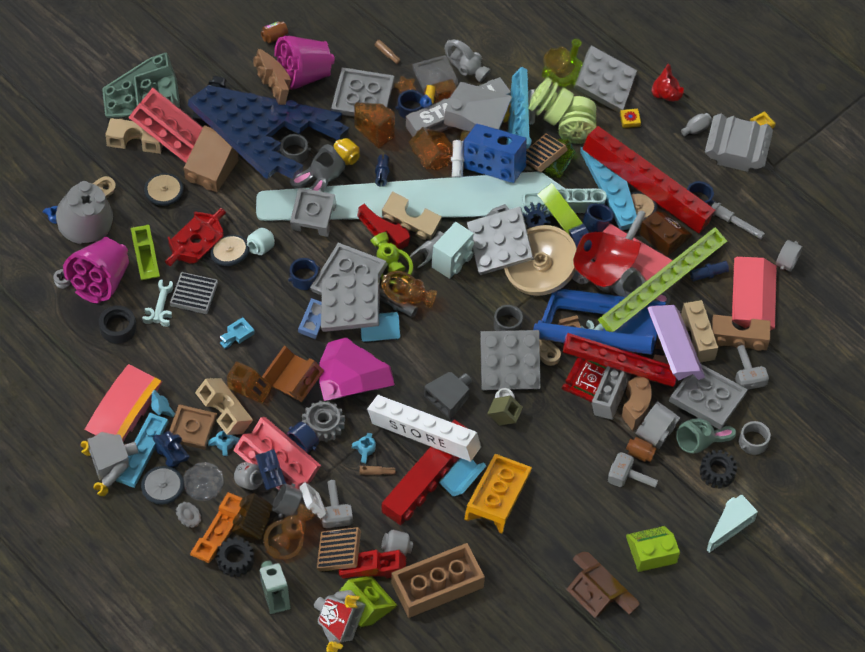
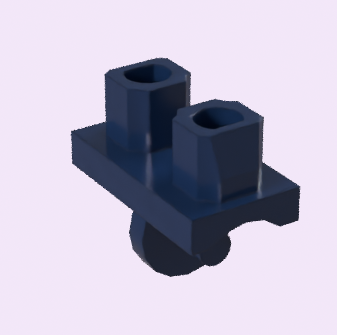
[153,431,189,468]
[255,449,286,490]

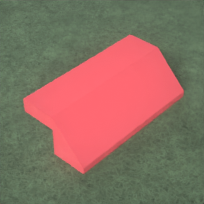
[128,88,203,163]
[592,224,673,280]
[732,257,777,331]
[234,417,321,490]

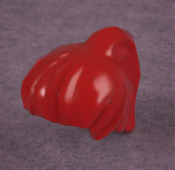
[651,64,684,101]

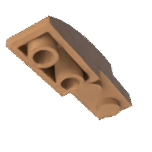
[253,49,291,105]

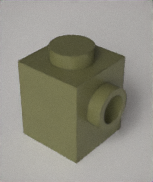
[487,395,523,426]

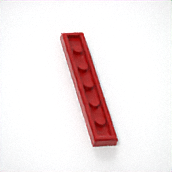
[563,333,676,387]

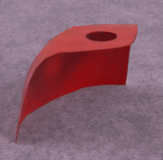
[573,232,641,287]

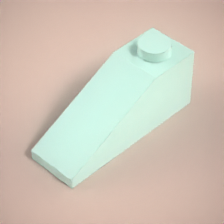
[707,494,758,553]

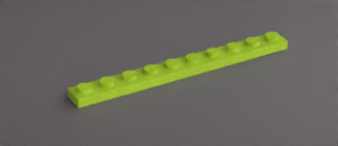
[598,227,727,332]

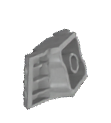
[705,113,773,172]

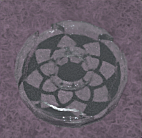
[183,462,223,501]

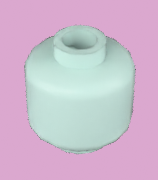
[247,228,275,255]

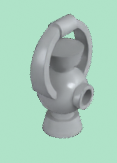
[444,40,491,83]

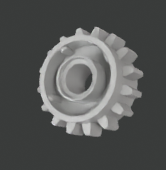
[302,401,345,442]

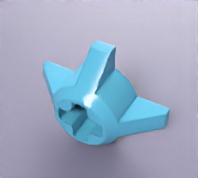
[151,390,175,417]
[208,431,240,456]
[352,433,376,463]

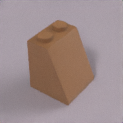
[184,125,238,192]

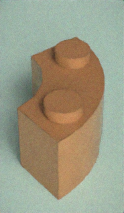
[621,376,651,431]

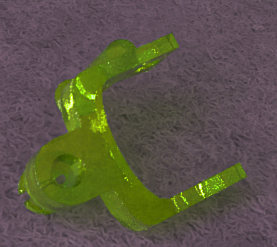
[542,39,583,87]

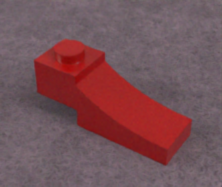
[357,203,410,250]
[339,550,406,578]

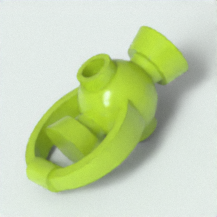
[370,232,413,286]

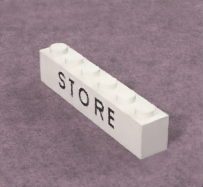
[367,395,481,462]

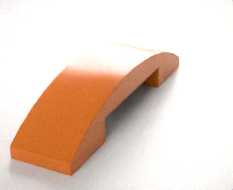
[190,492,242,563]

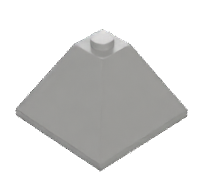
[444,82,512,137]

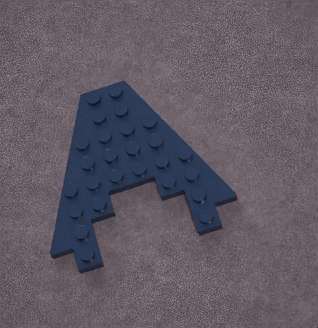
[188,85,349,179]

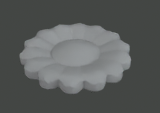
[176,502,201,528]

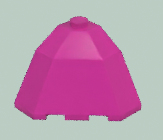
[319,338,395,401]

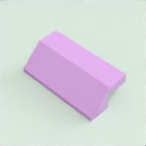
[648,305,705,380]

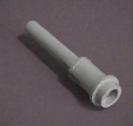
[712,202,765,239]

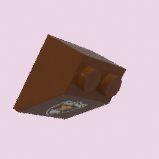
[640,212,692,257]

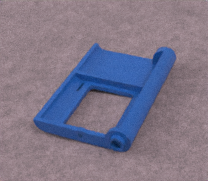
[533,289,666,354]

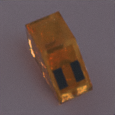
[227,361,272,403]

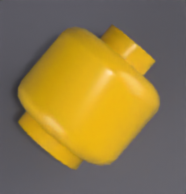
[333,138,360,165]

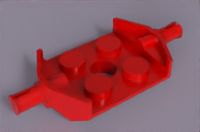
[165,208,226,266]

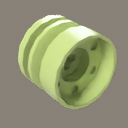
[528,77,574,126]
[559,96,596,144]

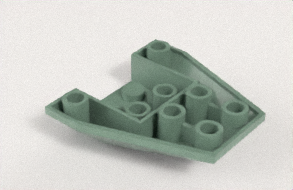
[102,52,180,118]

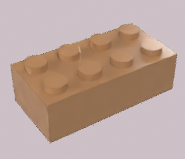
[392,543,485,618]

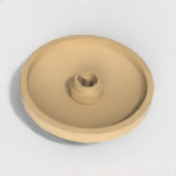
[504,225,577,296]

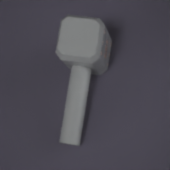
[735,345,769,389]
[608,452,658,488]
[321,480,353,528]

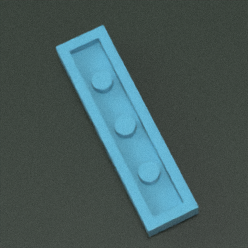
[116,413,168,488]

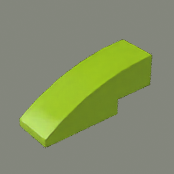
[537,183,583,234]
[131,225,160,280]

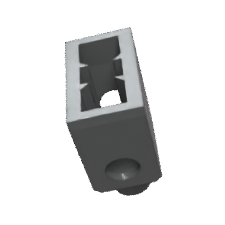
[424,372,472,420]

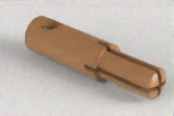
[375,40,400,64]
[359,466,396,475]

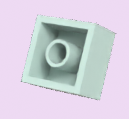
[432,222,474,279]

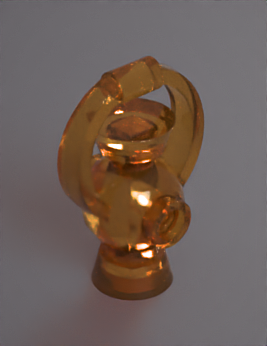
[381,271,437,308]
[264,503,316,560]

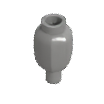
[681,113,712,136]

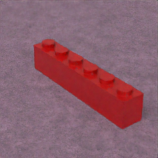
[381,420,468,525]

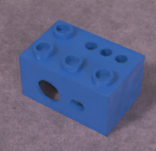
[464,123,527,183]

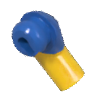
[420,85,436,108]

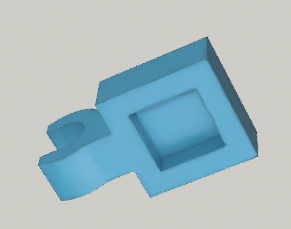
[220,317,254,349]

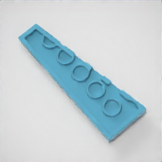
[506,67,531,149]
[580,147,637,230]

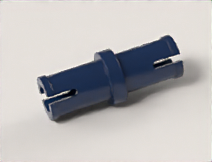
[375,154,390,187]
[690,261,729,282]

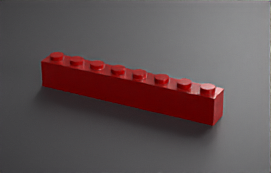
[582,126,715,233]

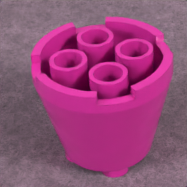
[274,36,335,90]
[63,237,129,303]

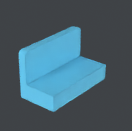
[361,312,400,342]
[439,458,486,496]

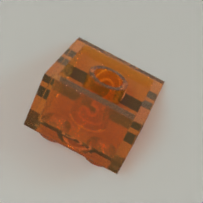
[354,102,395,148]
[409,127,453,171]

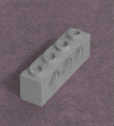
[592,351,638,420]

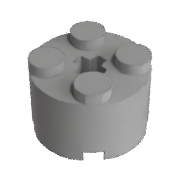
[635,402,680,449]

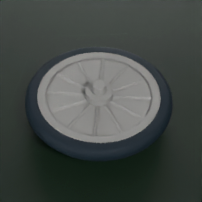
[141,466,184,504]

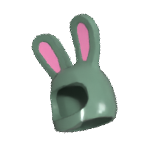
[676,418,736,453]

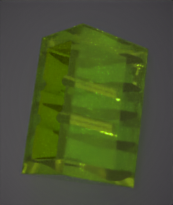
[542,139,576,178]

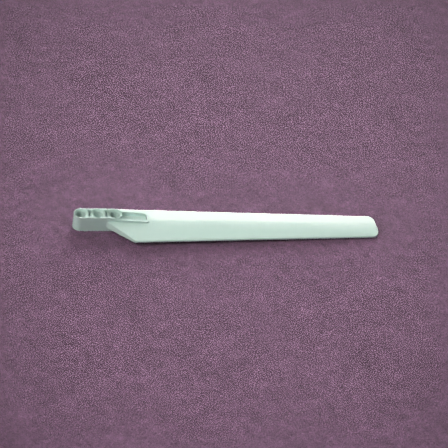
[256,171,607,221]

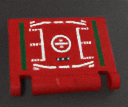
[562,358,607,402]

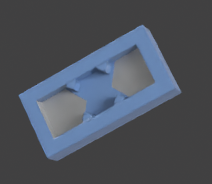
[298,298,322,339]

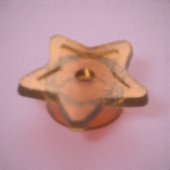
[393,76,416,93]

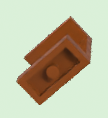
[262,346,324,402]

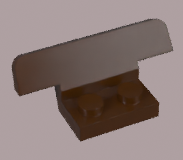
[566,552,639,618]

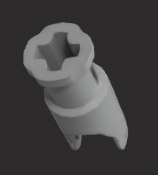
[410,231,444,268]

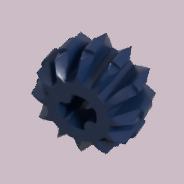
[523,202,551,229]

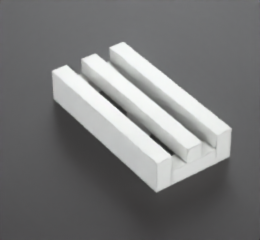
[300,482,326,519]

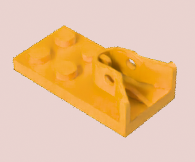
[464,454,532,534]

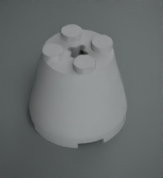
[56,181,113,244]

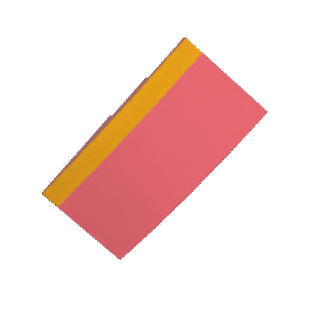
[85,364,163,442]

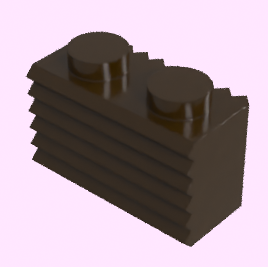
[232,493,273,543]

